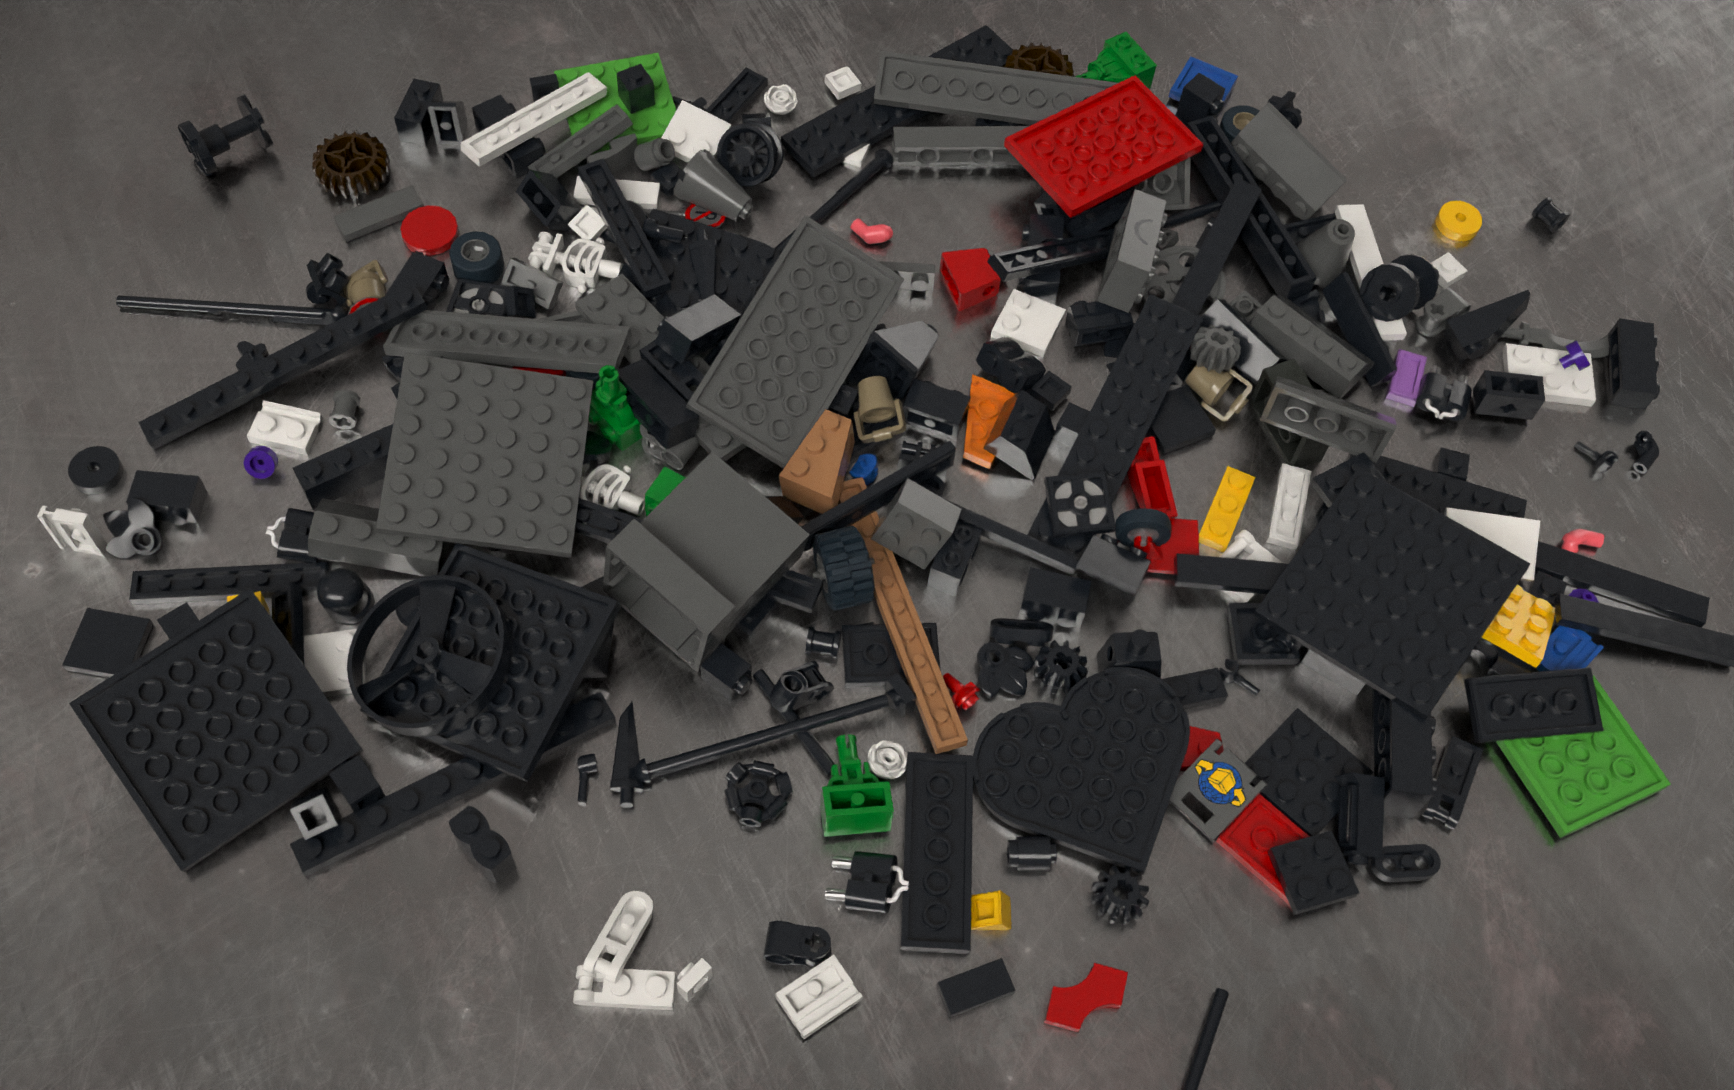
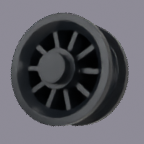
[717,122,784,186]

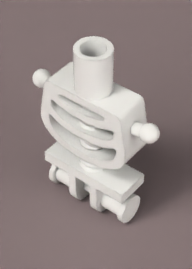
[528,232,623,293]
[580,464,645,516]

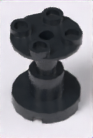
[178,94,273,176]
[1360,254,1439,322]

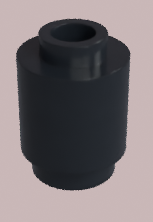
[1007,836,1057,871]

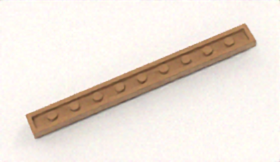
[838,477,968,754]

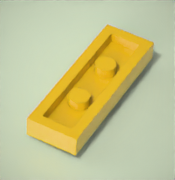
[1199,466,1256,553]

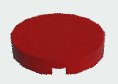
[400,205,459,256]

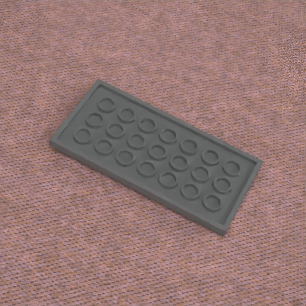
[686,215,904,469]

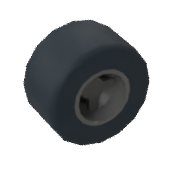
[449,231,504,283]

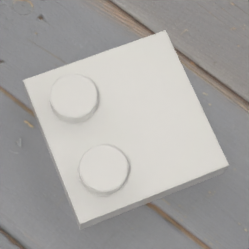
[661,100,731,163]
[991,289,1066,357]
[303,629,367,697]

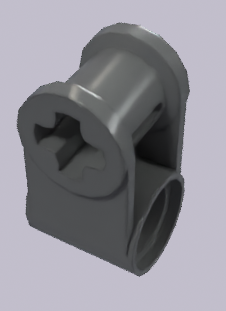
[1415,287,1471,337]
[640,424,699,470]

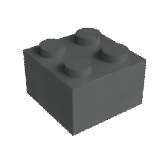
[871,478,962,569]

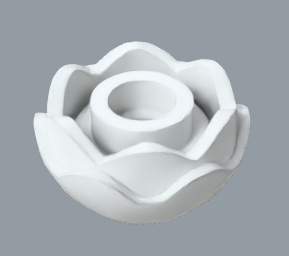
[764,84,798,115]
[868,740,907,780]

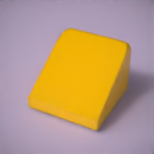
[971,890,1012,930]

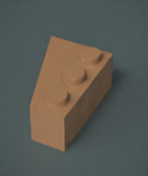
[779,409,855,514]

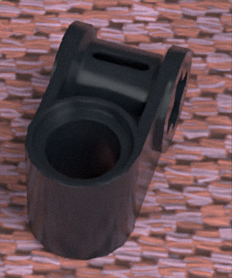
[769,661,834,713]
[763,921,832,968]

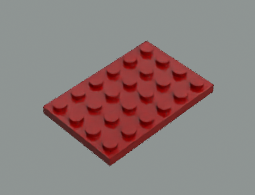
[1004,75,1203,218]

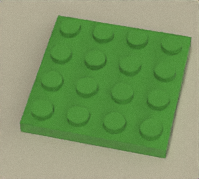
[554,53,676,155]
[1496,676,1671,838]

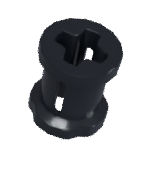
[1532,197,1570,233]
[805,626,841,659]

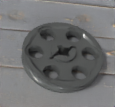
[1141,246,1226,317]

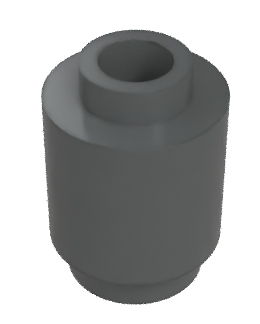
[634,138,675,171]

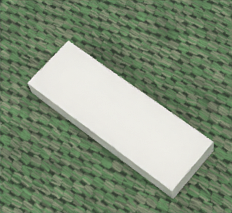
[573,176,660,209]
[1266,463,1311,550]

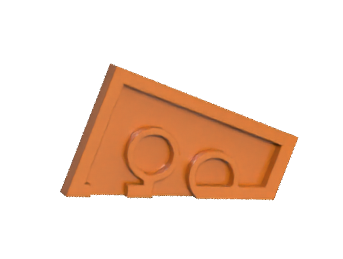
[963,374,1016,469]

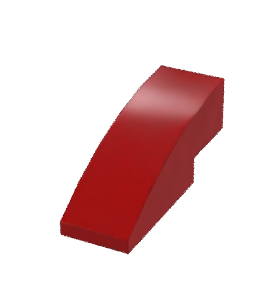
[1127,436,1178,518]

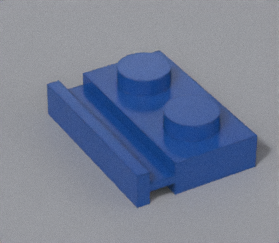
[1534,625,1604,672]

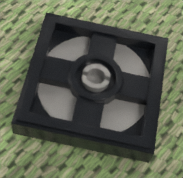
[446,278,508,317]
[1044,471,1116,538]

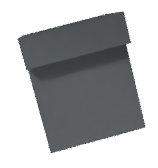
[603,452,809,673]

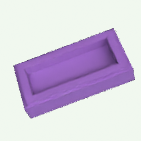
[1386,349,1427,407]

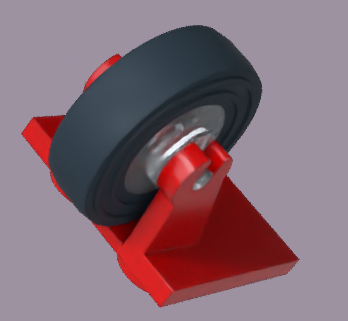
[1115,508,1199,574]

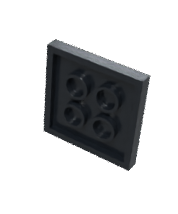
[1245,708,1374,836]

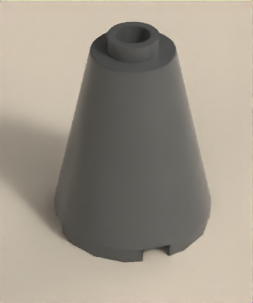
[674,149,753,222]
[1296,219,1355,288]

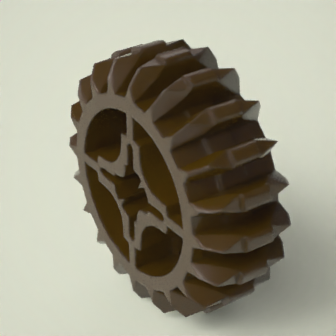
[1004,42,1074,77]
[312,129,390,199]

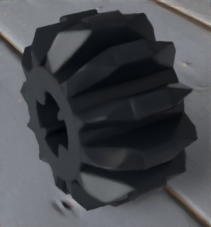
[1033,640,1088,695]
[1091,865,1149,925]

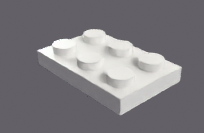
[1502,343,1596,407]

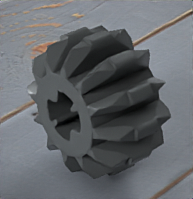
[1189,324,1241,374]

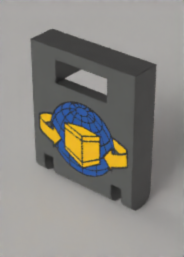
[1169,739,1268,843]

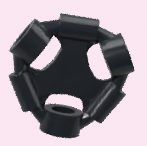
[724,760,793,827]

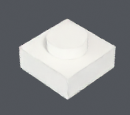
[825,66,861,100]
[568,204,607,241]
[1431,252,1468,289]
[677,958,713,1002]

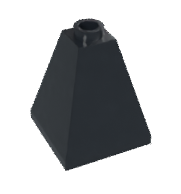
[855,321,940,403]

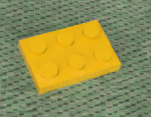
[1482,584,1555,668]

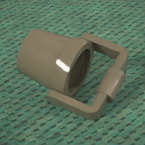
[343,260,389,307]
[1185,365,1253,422]
[854,376,906,443]

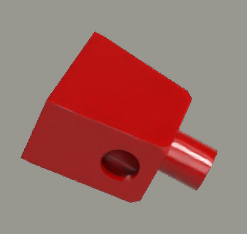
[939,248,1001,311]

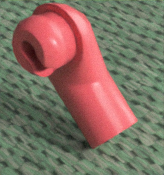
[850,218,893,244]
[1561,529,1604,553]

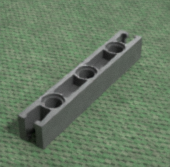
[892,126,1029,166]

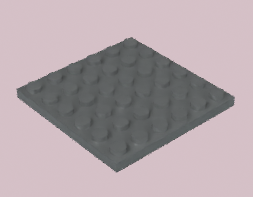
[376,353,593,558]

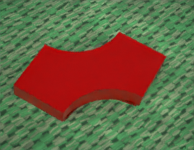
[1044,963,1128,1033]

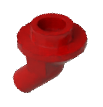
[943,673,980,711]

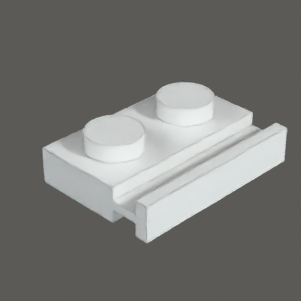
[247,400,324,455]
[37,505,107,556]
[775,955,863,1040]

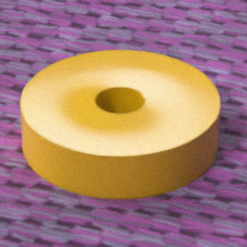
[1436,200,1482,241]

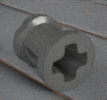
[328,389,361,429]

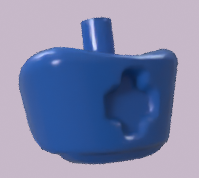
[849,453,879,485]

